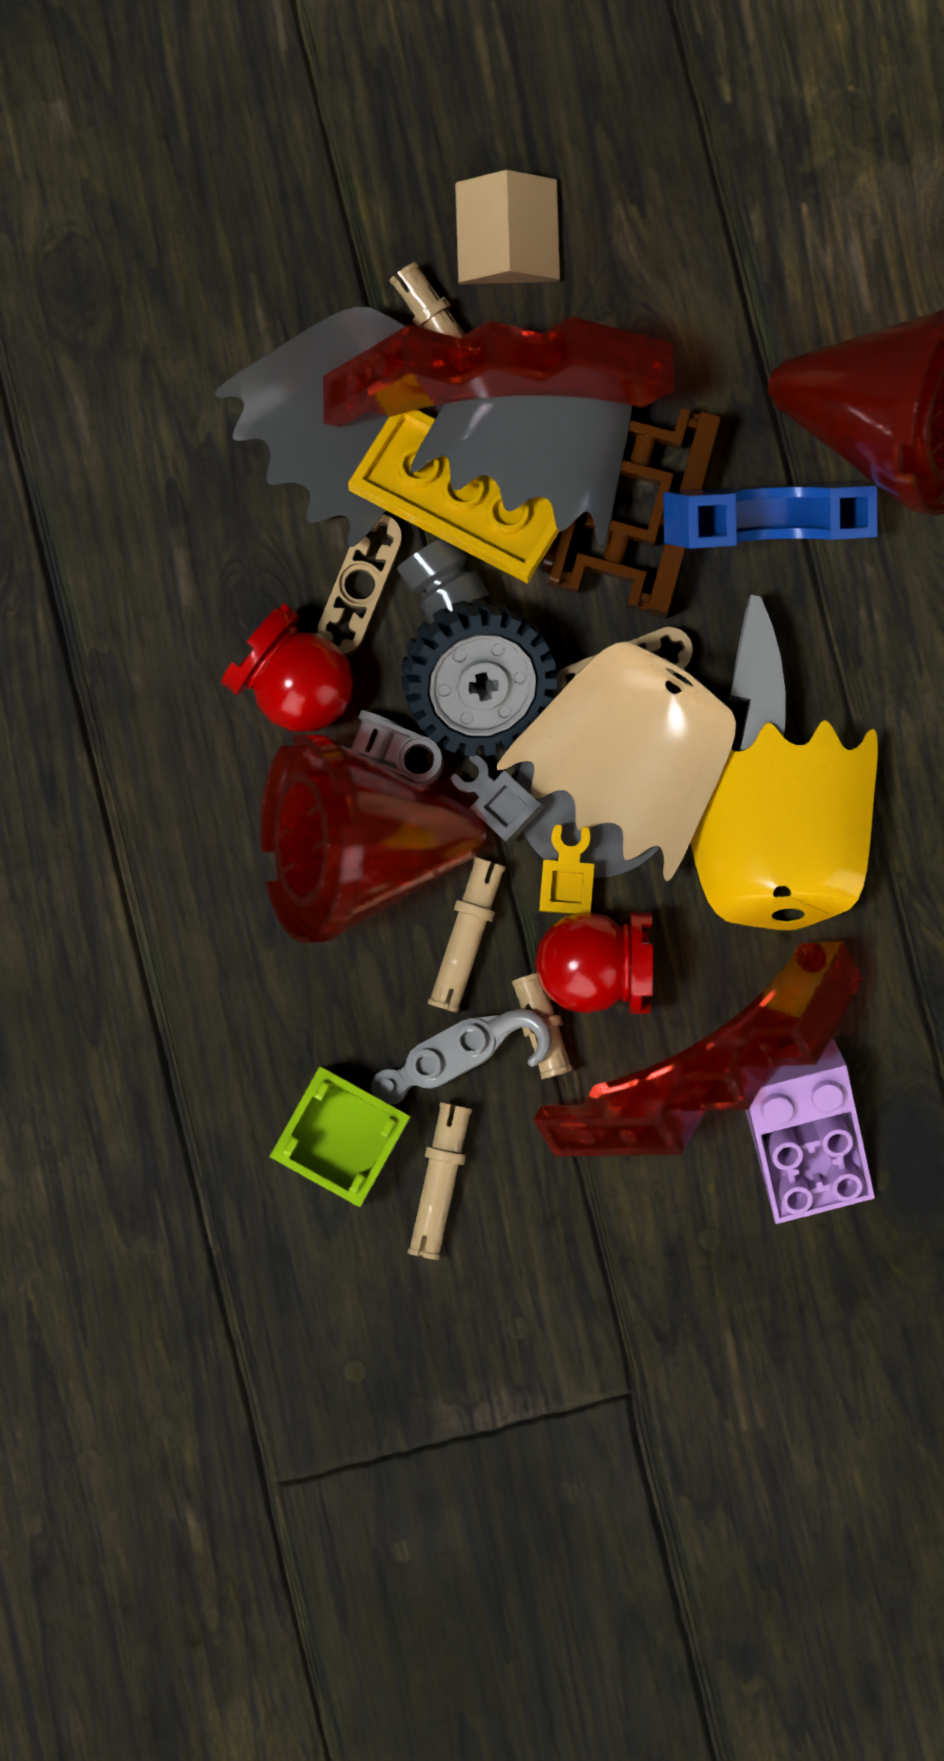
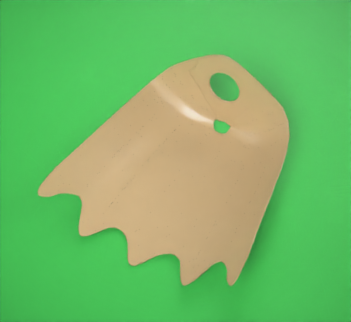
[497,642,736,881]

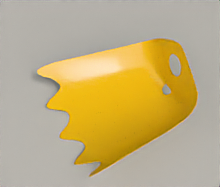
[690,720,878,930]

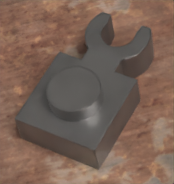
[450,755,544,845]

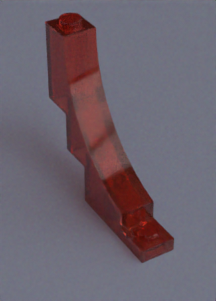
[323,316,675,427]
[533,941,863,1157]

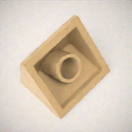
[455,170,560,285]

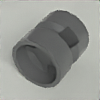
[397,539,490,624]

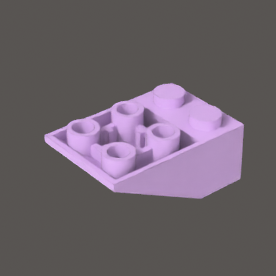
[735,1039,875,1224]

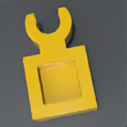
[539,825,594,914]

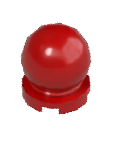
[221,603,353,733]
[534,912,653,1014]

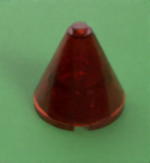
[768,309,944,516]
[260,735,486,943]

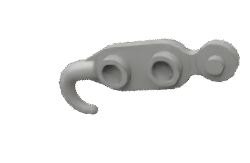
[371,1008,552,1105]

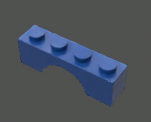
[663,482,877,548]

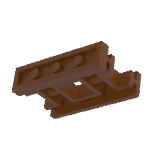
[541,408,721,619]

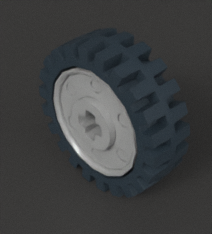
[401,599,557,756]

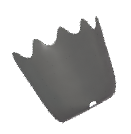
[214,307,450,547]
[410,326,632,546]

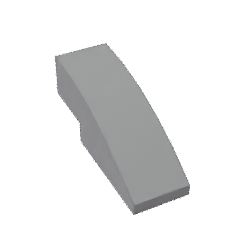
[727,595,786,752]

